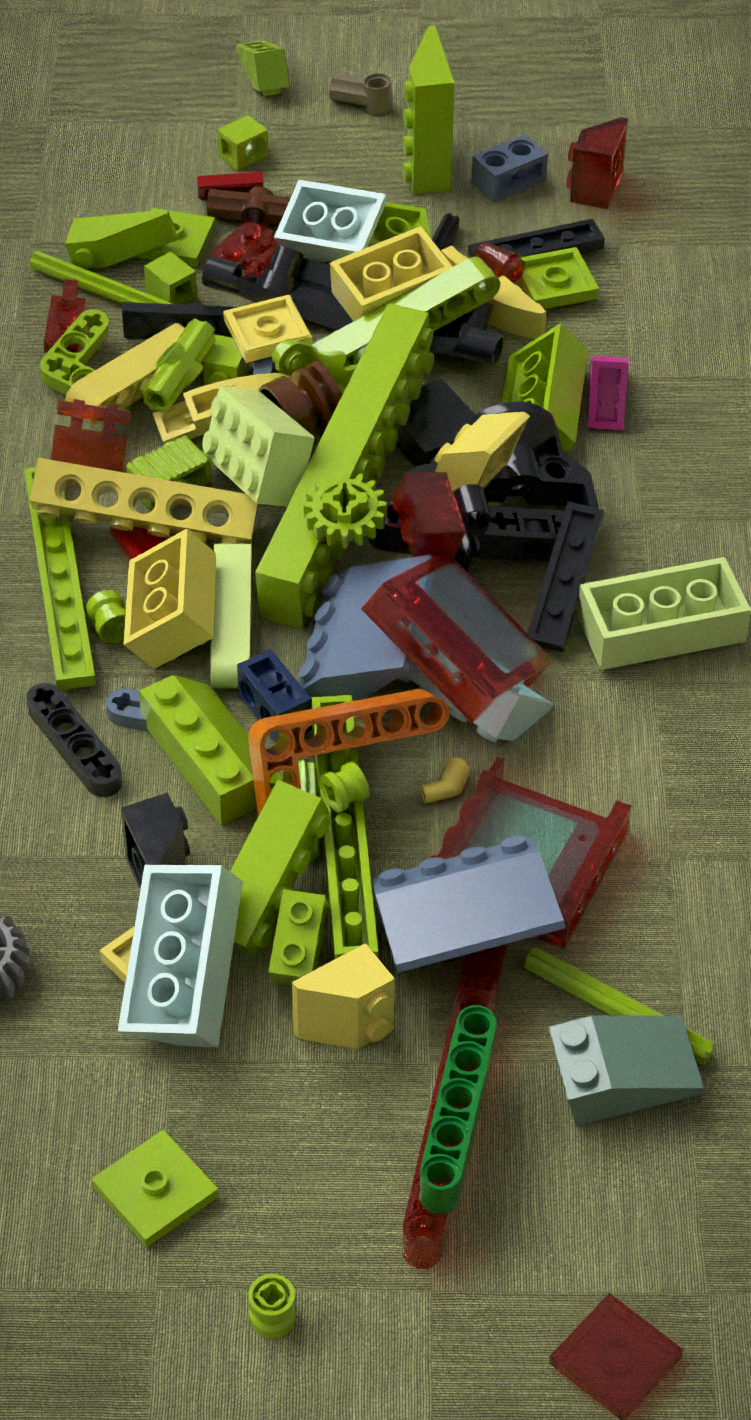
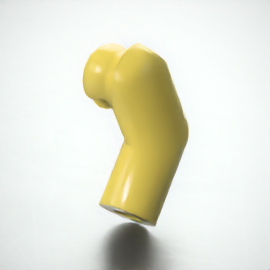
[420,758,470,804]

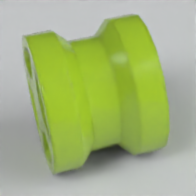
[320,762,370,813]

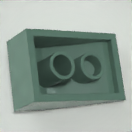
[549,1015,705,1127]

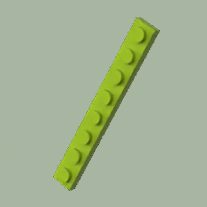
[24,467,96,690]

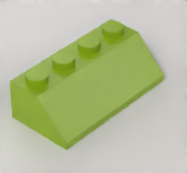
[501,323,588,452]
[139,675,283,826]

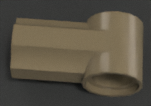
[329,72,393,116]

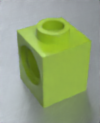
[217,115,269,171]

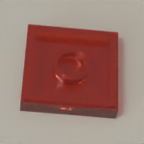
[549,1293,684,1420]

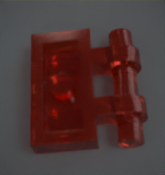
[208,220,280,276]
[49,399,131,472]

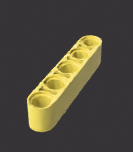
[65,323,185,425]

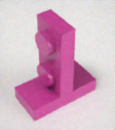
[588,356,629,430]

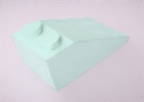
[274,180,388,262]

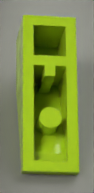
[236,40,290,96]
[65,209,177,269]

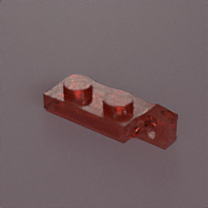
[44,279,86,353]

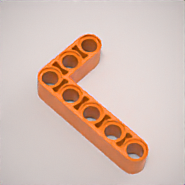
[248,689,449,817]

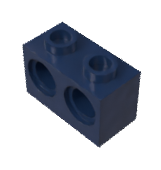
[237,649,312,743]

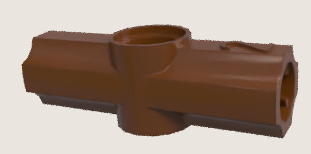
[206,187,291,231]

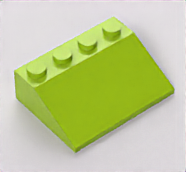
[402,25,455,195]

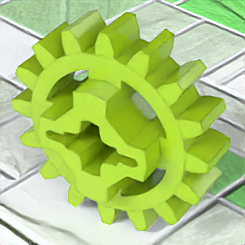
[303,472,387,548]

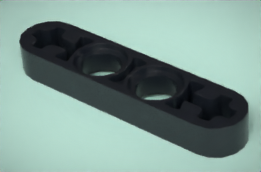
[26,683,122,797]

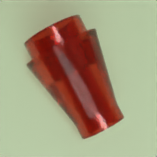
[475,241,526,284]

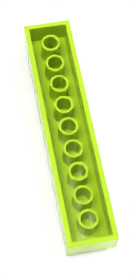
[255,303,434,630]

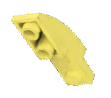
[441,246,547,339]
[153,373,291,444]

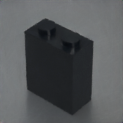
[396,378,475,467]

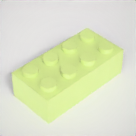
[202,385,315,507]
[577,557,751,670]

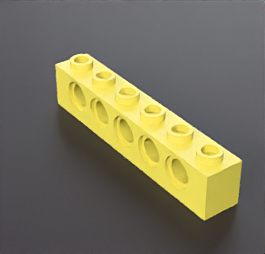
[30,458,259,544]

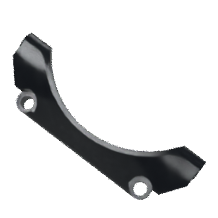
[202,245,504,368]

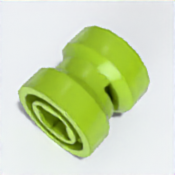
[86,590,126,643]
[248,1274,296,1339]

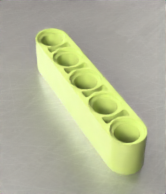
[211,543,252,689]

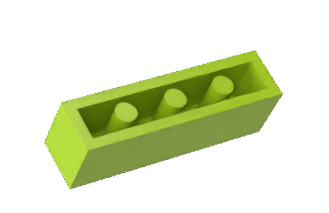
[230,780,330,958]

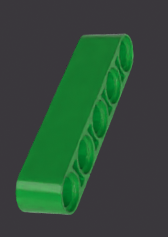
[419,1005,497,1214]

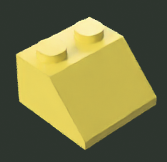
[432,412,530,491]
[292,943,395,1049]

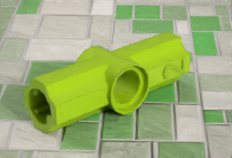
[142,319,216,413]

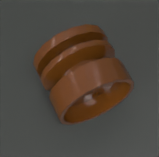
[259,361,343,445]

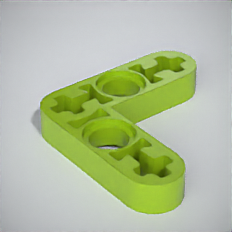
[40,309,132,417]

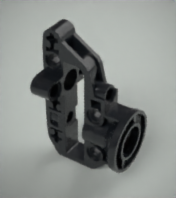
[367,402,599,579]

